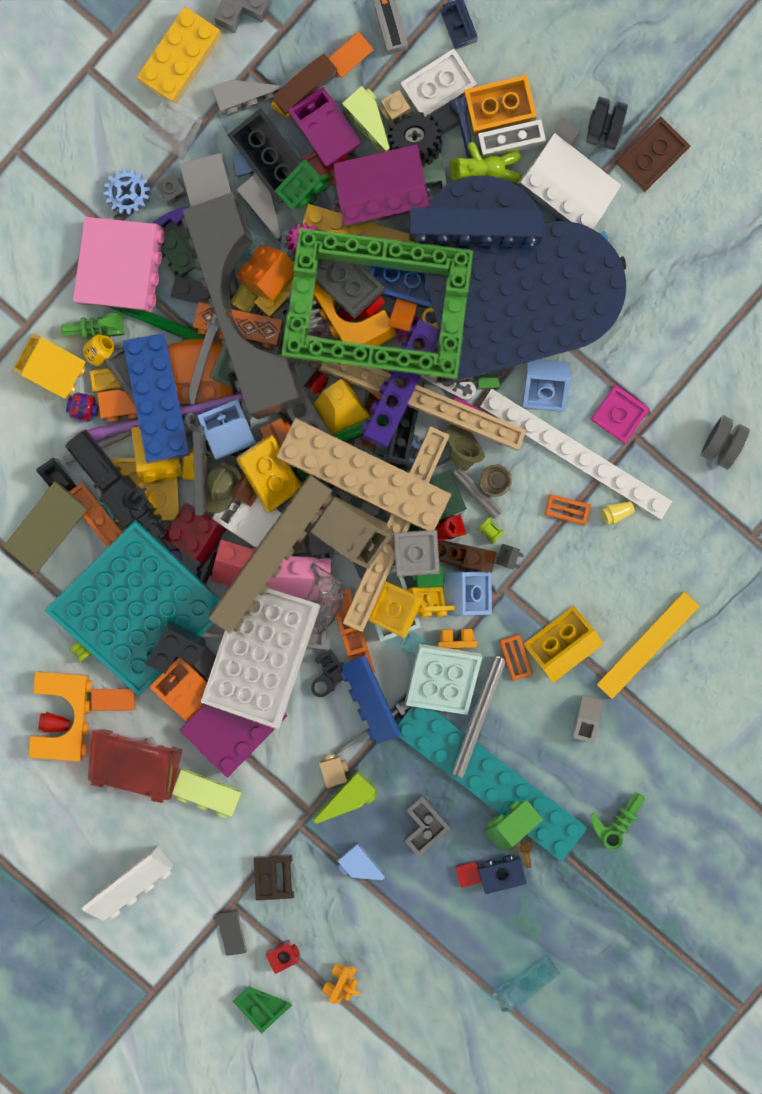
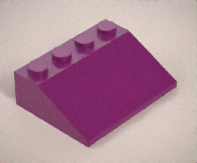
[334,144,431,228]
[179,704,287,778]

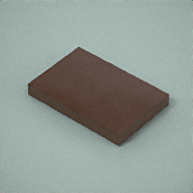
[615,117,691,192]

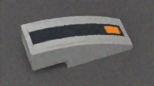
[373,0,408,55]

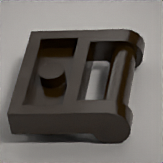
[254,854,295,901]

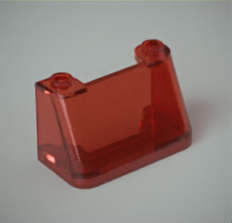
[87,729,183,803]

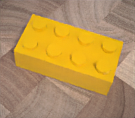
[137,6,222,107]

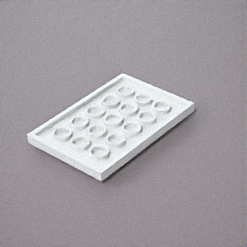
[201,588,321,729]

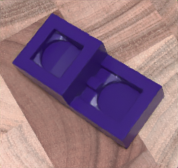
[152,207,189,228]

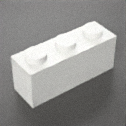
[477,119,546,159]

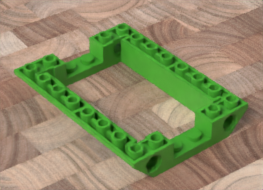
[282,228,473,379]

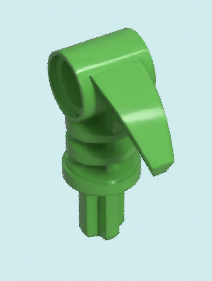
[61,312,125,339]
[590,792,645,850]

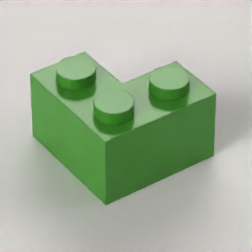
[483,800,543,851]

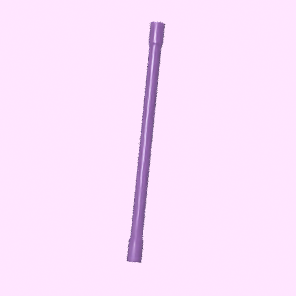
[87,393,244,441]

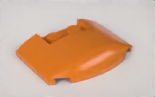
[167,339,239,404]

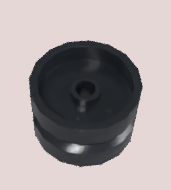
[586,96,628,150]

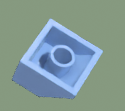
[523,360,570,411]
[444,572,492,615]

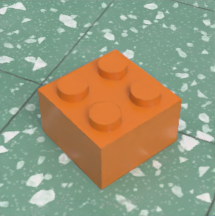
[236,244,295,301]

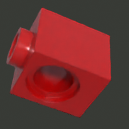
[266,940,300,974]

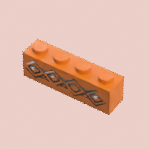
[193,302,283,350]

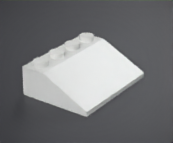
[516,133,621,229]
[82,846,173,921]

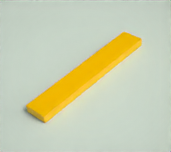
[596,591,700,699]

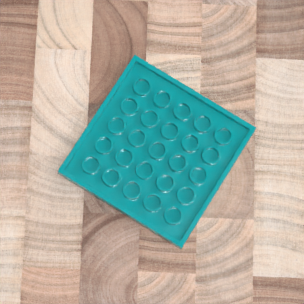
[45,520,220,696]

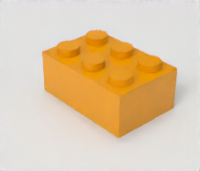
[463,75,537,137]

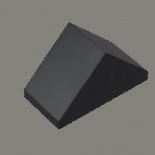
[36,457,76,491]

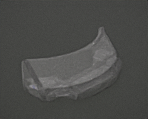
[305,563,344,636]

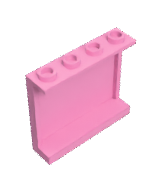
[73,217,165,313]

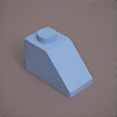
[338,842,385,880]

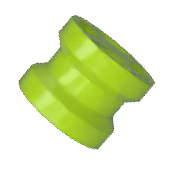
[69,642,92,663]

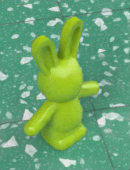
[450,142,522,184]

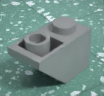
[571,695,603,744]

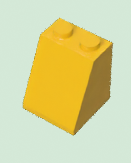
[12,333,86,399]

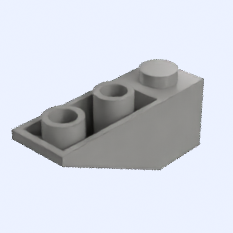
[212,79,281,116]

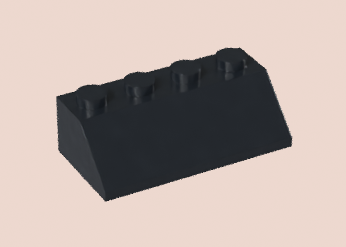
[227,108,302,204]

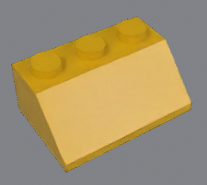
[523,605,604,683]

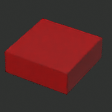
[455,861,482,888]

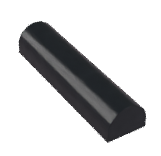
[385,406,419,469]

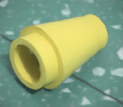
[601,501,635,525]

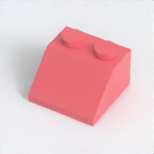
[211,540,255,586]

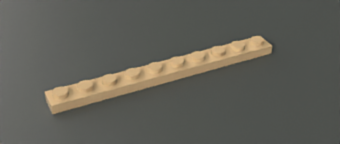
[320,362,527,451]
[343,426,450,632]

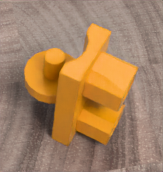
[438,629,477,651]
[322,964,360,1004]

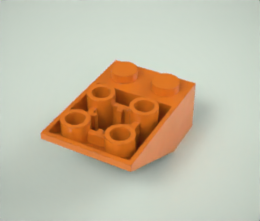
[150,658,208,721]

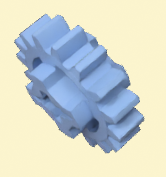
[103,168,151,216]

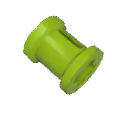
[476,516,505,544]

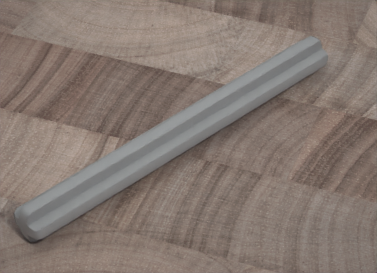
[452,656,506,778]

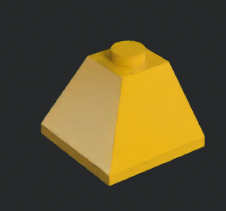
[313,379,371,434]

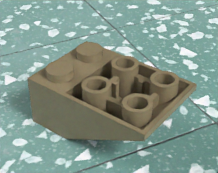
[310,496,392,569]

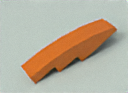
[329,588,375,672]

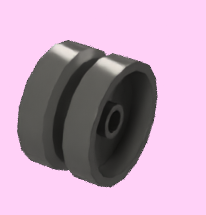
[700,415,750,470]

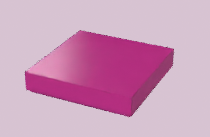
[590,385,650,444]

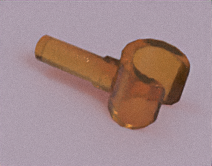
[519,837,533,868]

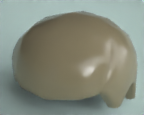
[479,464,512,497]

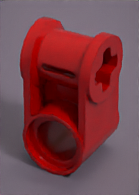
[435,514,467,542]

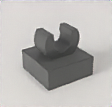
[495,544,524,569]

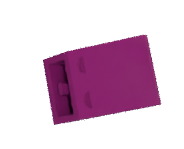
[288,87,362,168]

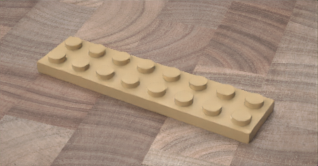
[276,418,451,531]

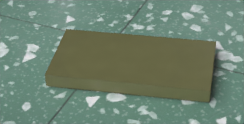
[3,481,89,574]

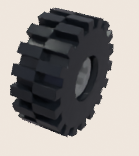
[388,112,443,167]

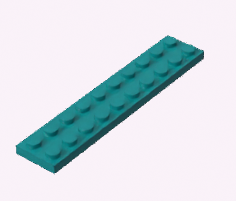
[398,706,588,861]

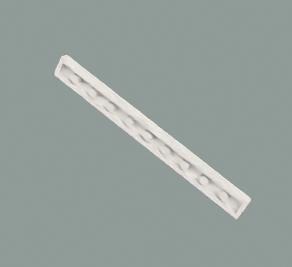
[480,389,673,520]

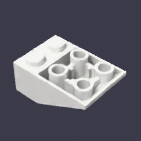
[212,497,282,548]

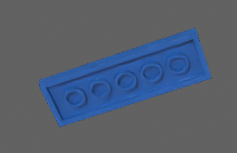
[123,333,190,464]

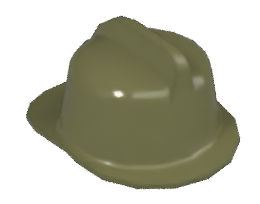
[445,424,485,471]
[206,465,241,514]

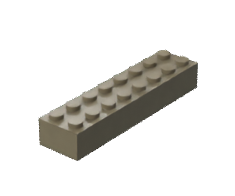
[209,475,333,634]

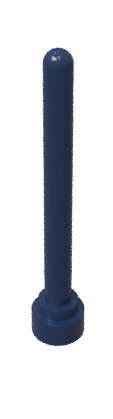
[449,96,472,158]

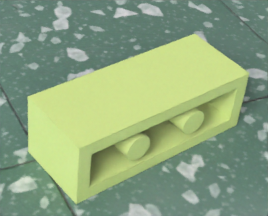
[172,768,243,818]

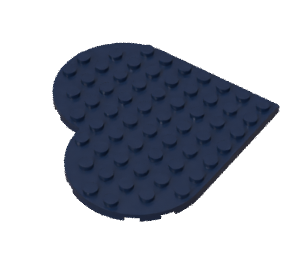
[423,175,626,382]

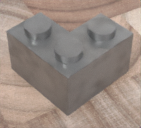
[214,0,272,33]
[404,794,451,857]

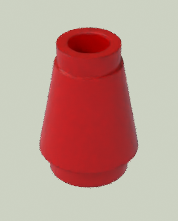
[38,712,70,733]

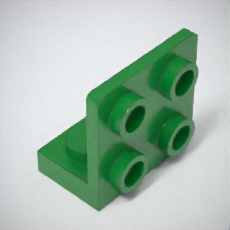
[275,160,334,210]

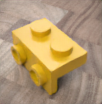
[407,587,455,618]

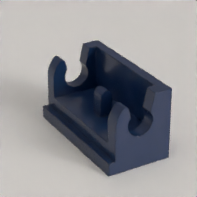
[440,0,478,50]

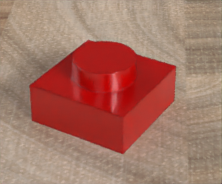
[304,370,329,395]

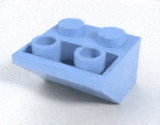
[197,399,256,460]

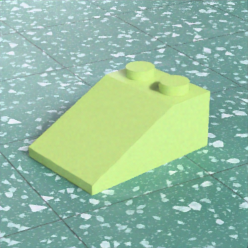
[342,86,390,153]

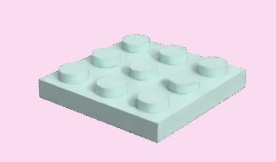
[405,644,482,715]

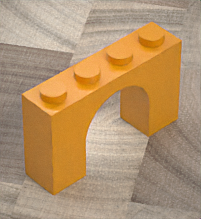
[313,282,396,346]
[28,671,92,761]

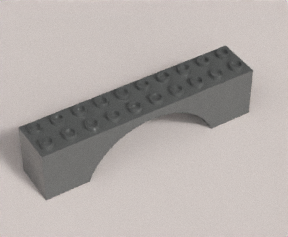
[182,193,306,420]

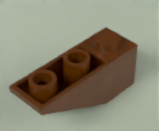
[438,540,497,573]

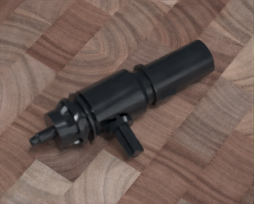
[65,430,170,551]

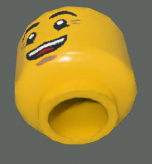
[83,334,115,366]

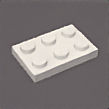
[400,49,477,117]

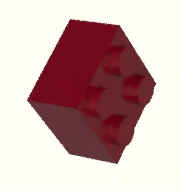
[163,502,227,564]

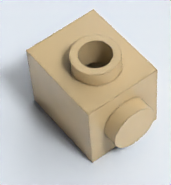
[380,90,410,124]
[319,753,349,788]

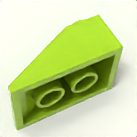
[313,769,377,824]

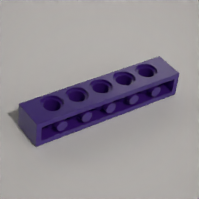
[360,319,441,449]

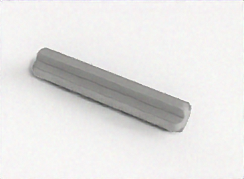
[452,467,502,518]

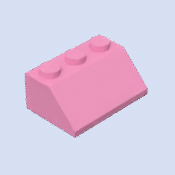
[267,556,332,601]

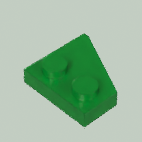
[233,986,292,1034]

